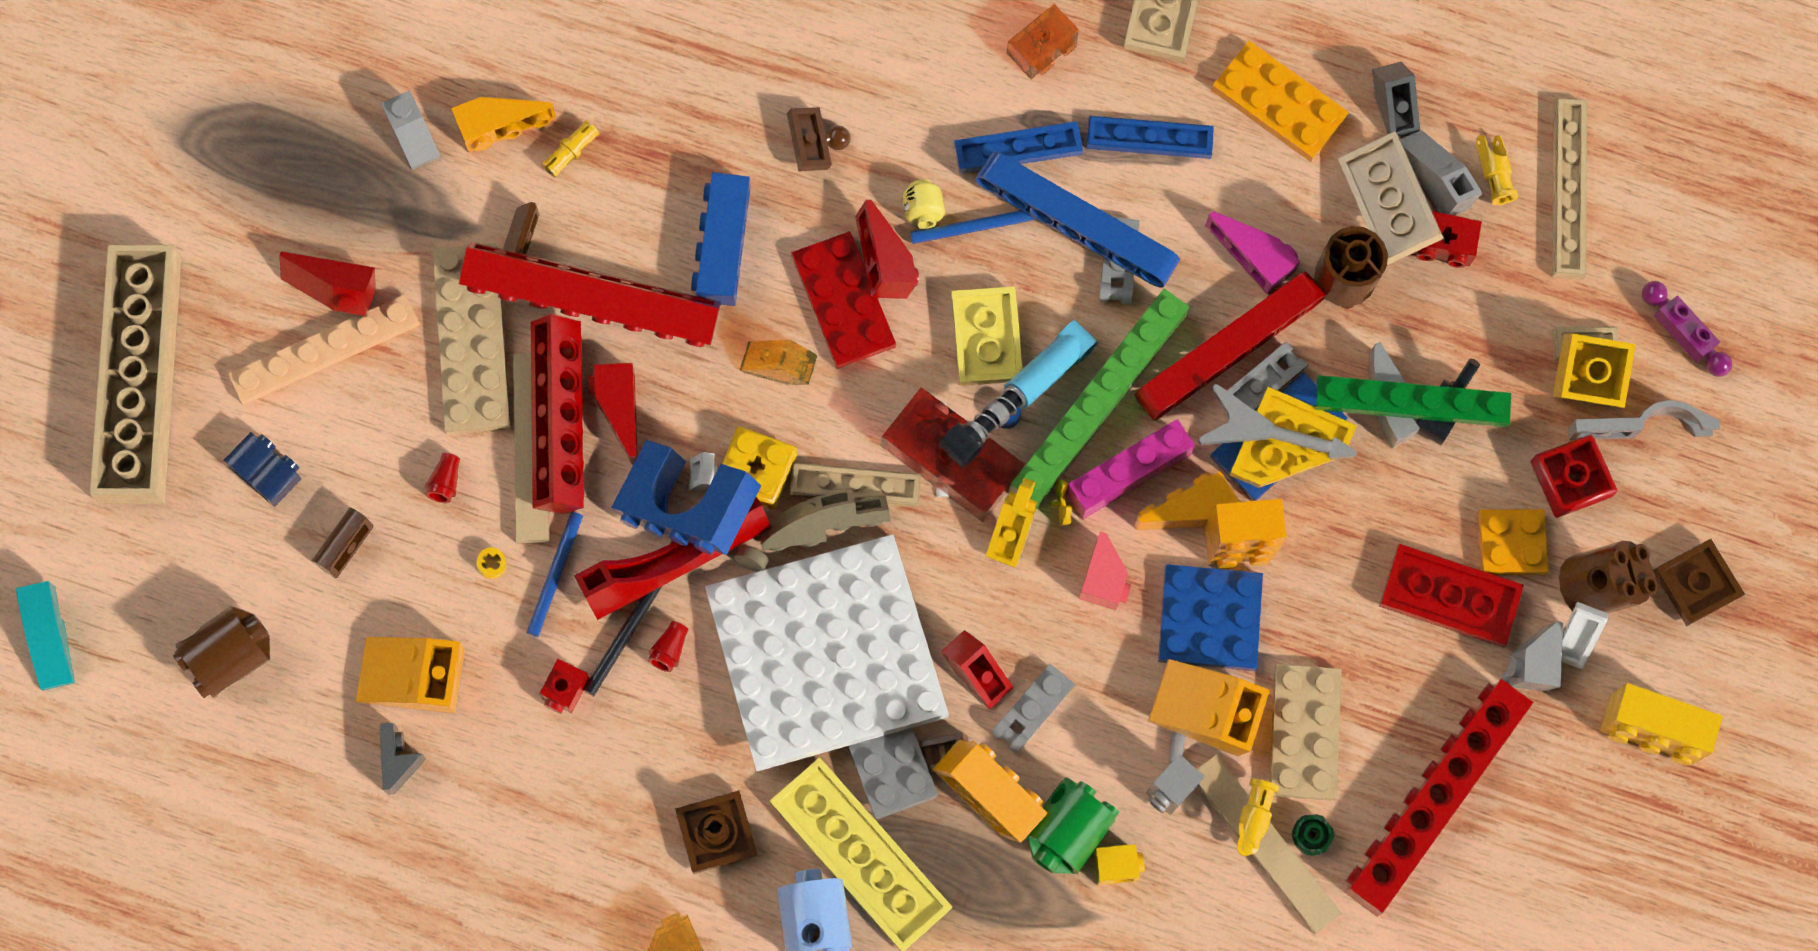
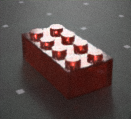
[881,387,1025,522]

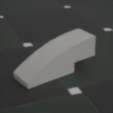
[1368,342,1420,449]

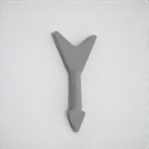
[1198,384,1357,459]

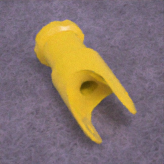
[1475,135,1519,206]
[1237,778,1279,856]

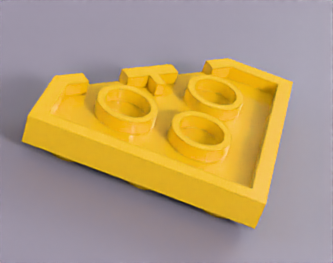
[1229,387,1357,488]

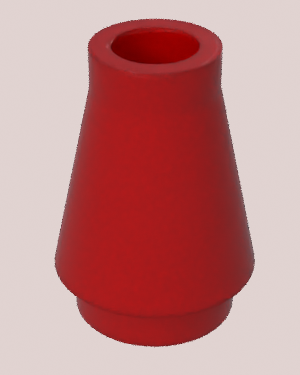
[425,453,461,503]
[648,621,689,672]

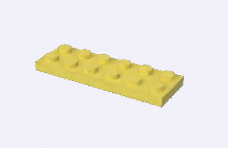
[769,757,953,951]

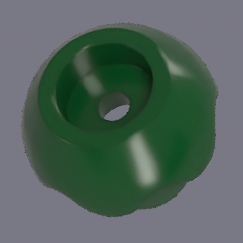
[1292,814,1334,856]

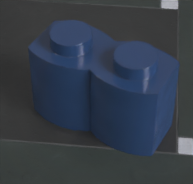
[223,432,301,507]

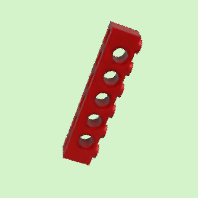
[530,314,584,514]

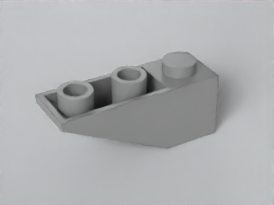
[1400,130,1482,216]

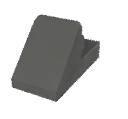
[380,723,426,795]

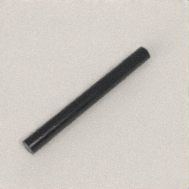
[583,586,662,697]

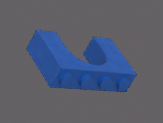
[611,440,761,555]

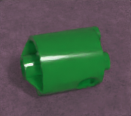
[1025,777,1119,874]

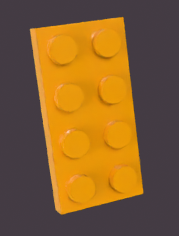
[1211,40,1349,162]

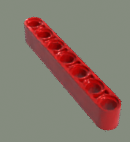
[1134,271,1326,421]

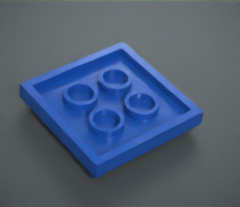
[1158,564,1263,671]

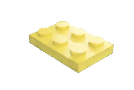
[951,286,1023,386]

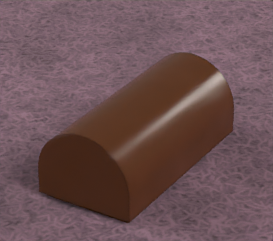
[311,507,374,579]

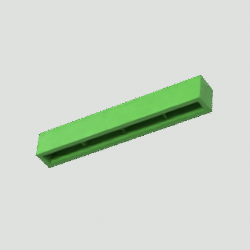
[1009,288,1190,510]

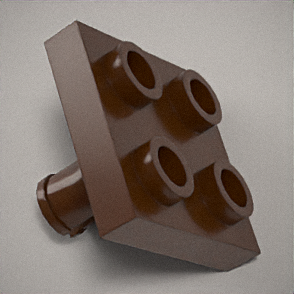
[675,790,758,874]

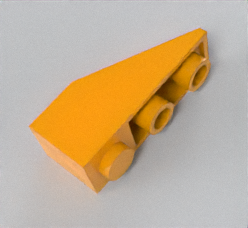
[451,97,556,152]
[1135,471,1240,530]

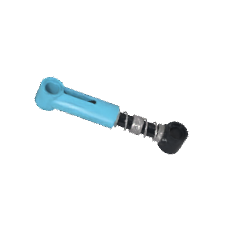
[938,320,1098,469]

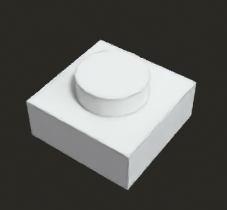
[689,452,717,492]

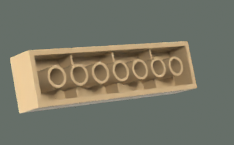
[90,245,181,505]

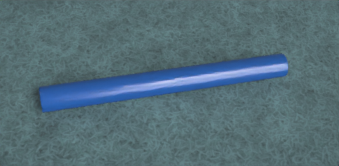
[910,210,1036,244]
[526,512,583,637]

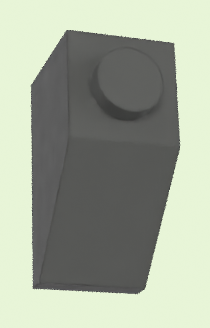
[1372,62,1420,137]

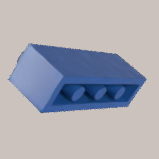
[691,172,751,306]

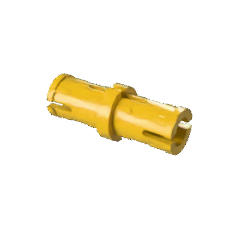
[541,120,600,178]

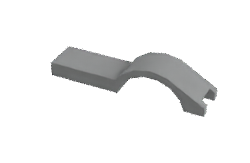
[1568,400,1720,440]

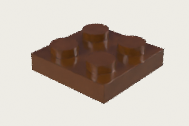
[1653,539,1745,626]

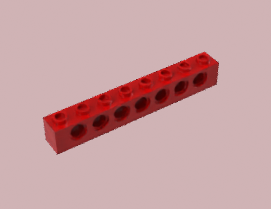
[1344,679,1534,917]

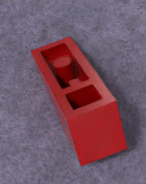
[855,200,919,299]
[279,251,376,316]
[588,363,638,465]

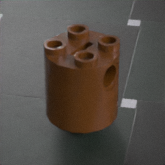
[1313,226,1388,309]
[1559,541,1658,613]
[173,606,270,698]

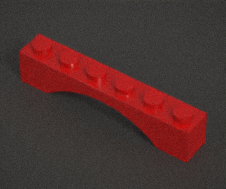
[574,497,771,620]

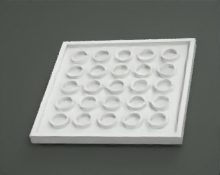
[705,534,949,772]

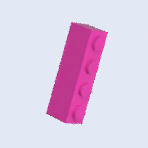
[1066,419,1195,520]

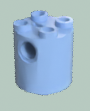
[777,869,852,951]

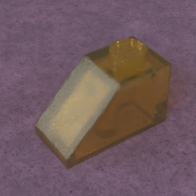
[739,340,817,385]
[648,913,704,951]

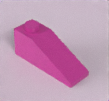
[1205,211,1300,294]

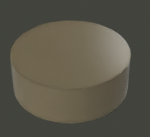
[734,545,769,572]

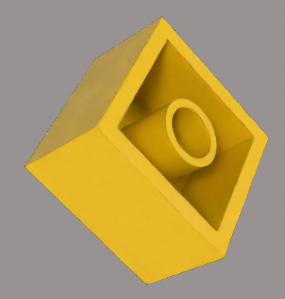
[1553,333,1636,408]

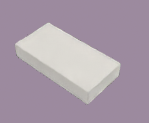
[1562,602,1608,670]

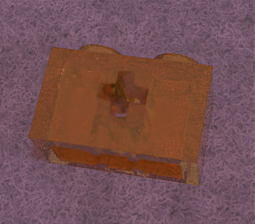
[1006,3,1079,79]

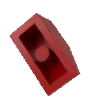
[940,630,1014,709]

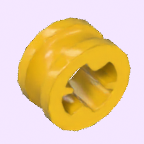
[476,547,506,579]

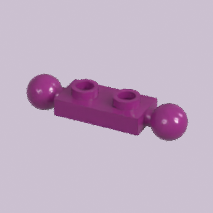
[1642,281,1732,377]

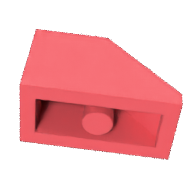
[1079,531,1131,610]

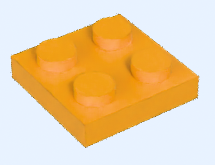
[1478,509,1549,575]

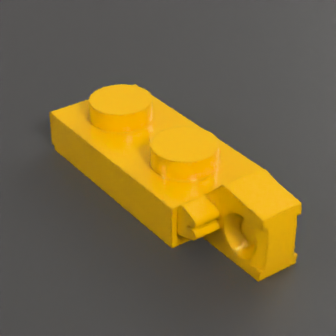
[985,478,1037,568]

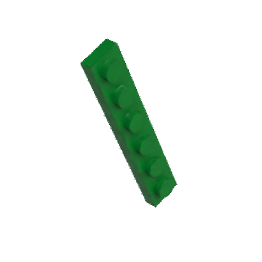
[1315,375,1511,427]

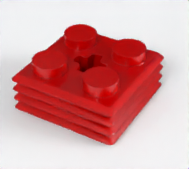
[1530,435,1618,518]

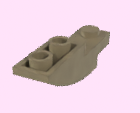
[760,488,890,551]

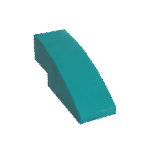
[16,581,75,691]

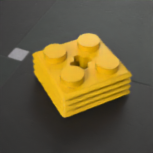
[722,426,797,510]

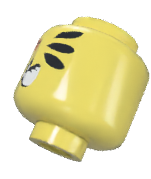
[902,180,945,229]

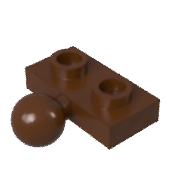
[787,107,851,172]

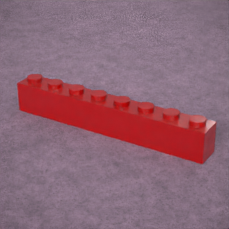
[459,241,721,347]

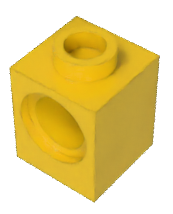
[1093,844,1145,885]

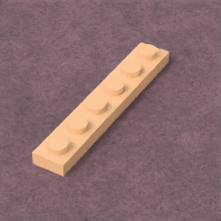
[228,294,420,405]

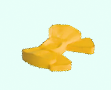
[1050,479,1072,526]

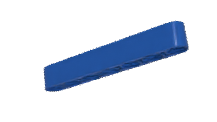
[975,151,1180,288]

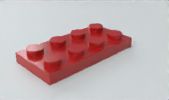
[791,231,896,369]
[1379,544,1524,648]

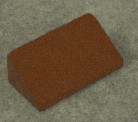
[503,202,540,255]

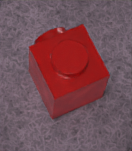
[539,658,590,714]

